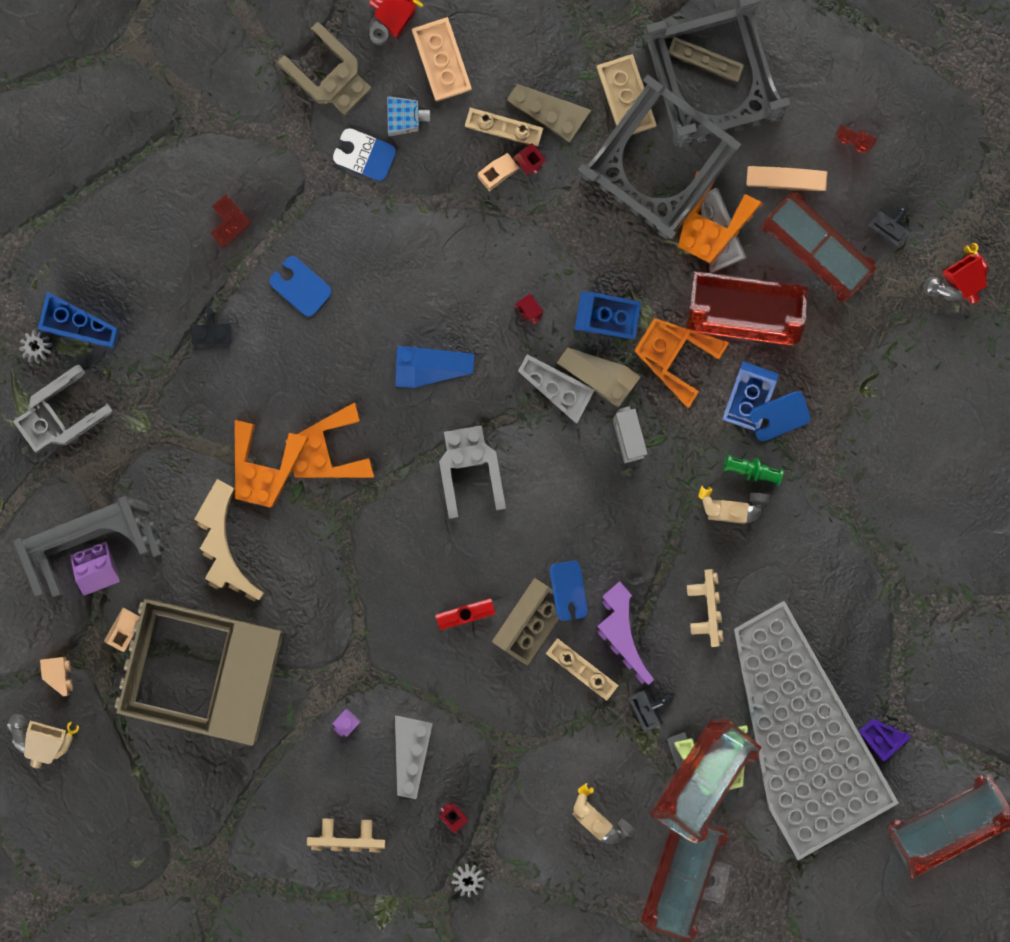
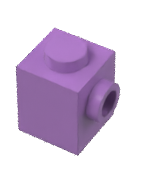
[333,709,361,737]

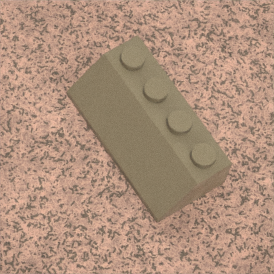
[492,578,570,666]

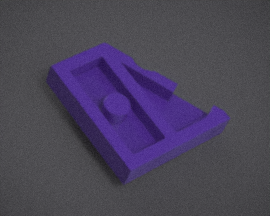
[858,719,911,761]

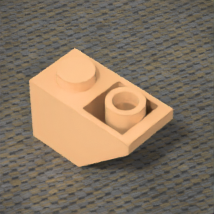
[478,153,520,192]
[104,608,140,652]
[40,657,73,696]

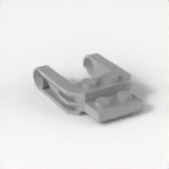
[13,365,113,453]
[439,425,506,519]

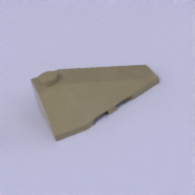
[557,348,640,408]

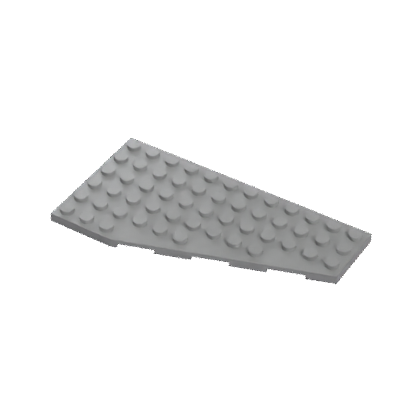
[733,601,899,860]

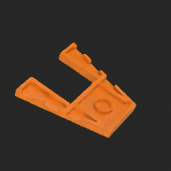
[678,171,763,264]
[634,318,729,408]
[285,403,374,478]
[235,420,309,508]

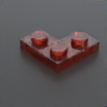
[835,125,877,153]
[210,194,252,248]

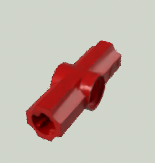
[436,598,495,631]

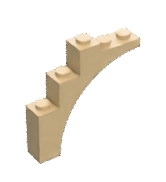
[195,479,265,602]

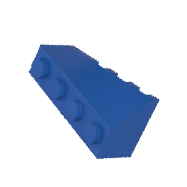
[38,292,120,349]

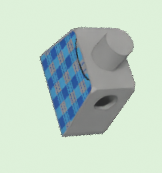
[387,97,430,136]

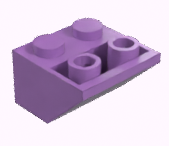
[70,542,120,596]

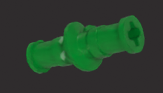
[723,454,783,486]

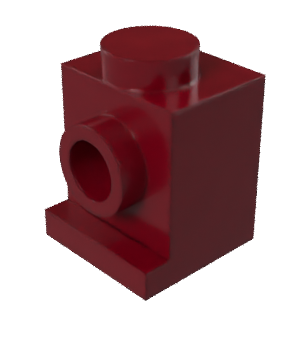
[512,143,546,175]
[514,294,544,325]
[439,802,469,833]

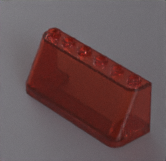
[686,271,808,345]

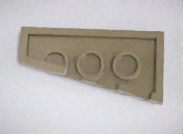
[507,84,591,142]

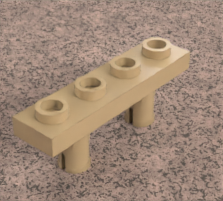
[465,108,543,147]
[687,569,723,647]
[546,638,619,701]
[307,819,386,853]

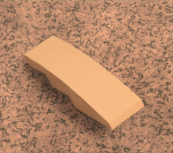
[746,166,828,191]

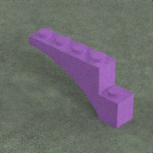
[597,581,654,685]

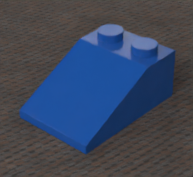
[575,292,641,340]
[722,362,779,431]

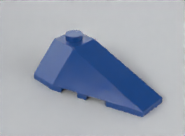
[395,346,475,388]

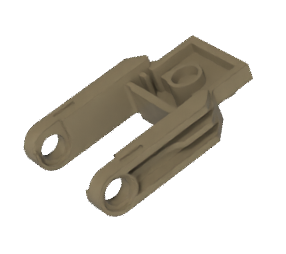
[277,22,372,115]

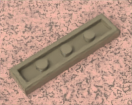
[668,37,744,84]

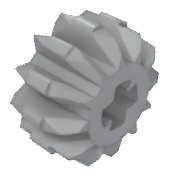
[19,330,53,363]
[452,864,485,897]

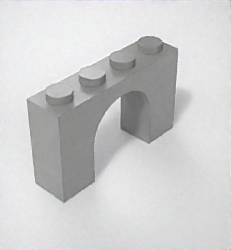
[613,406,647,464]

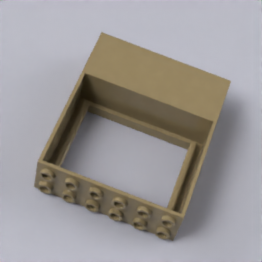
[115,599,284,746]

